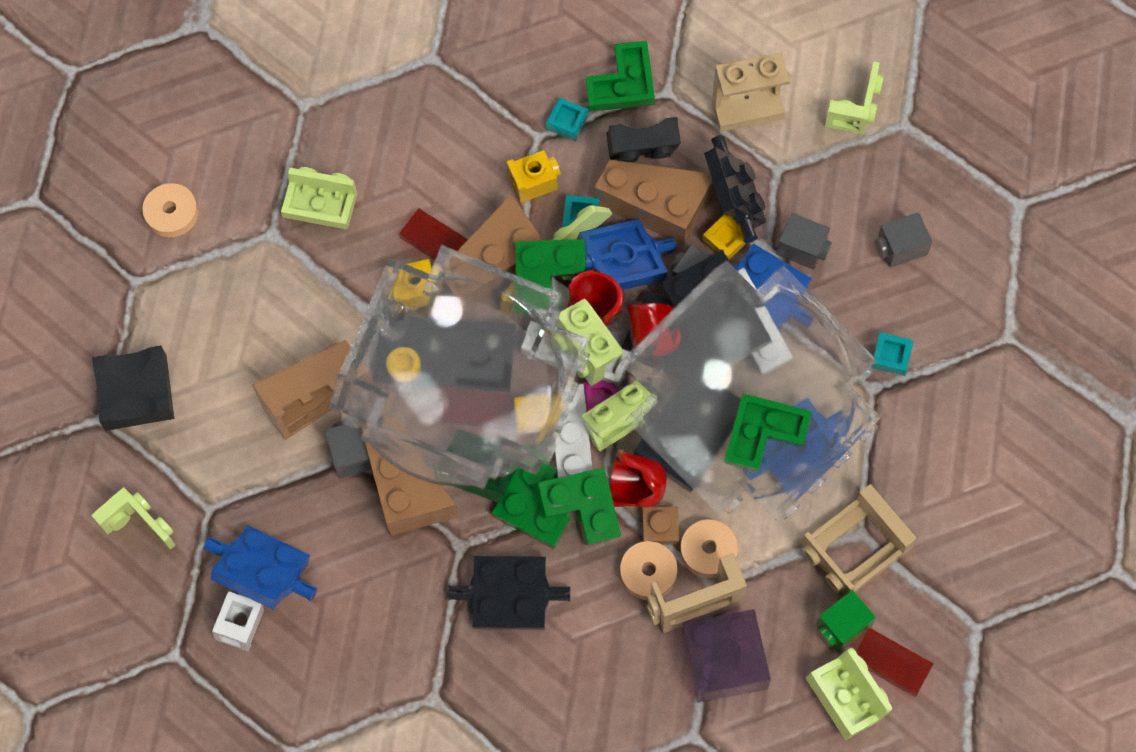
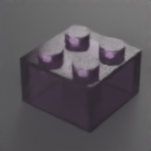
[682,609,771,703]

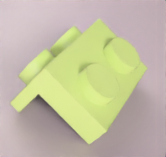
[281,167,357,230]
[552,299,623,386]
[581,379,658,452]
[806,647,892,740]

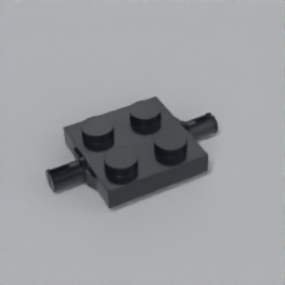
[704,135,767,243]
[448,556,571,630]

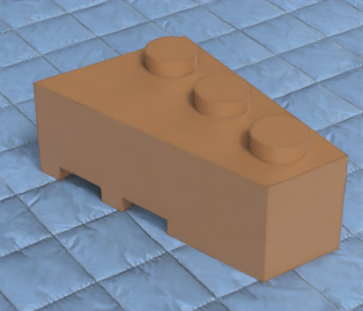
[594,160,715,246]
[441,193,543,312]
[253,340,372,440]
[361,417,459,536]

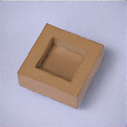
[642,506,679,545]

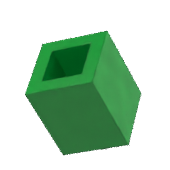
[816,590,876,652]

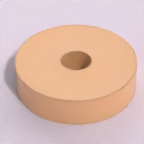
[143,183,199,237]
[680,519,738,578]
[620,541,678,600]

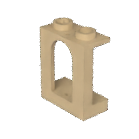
[712,52,790,132]
[801,484,917,596]
[646,553,747,634]

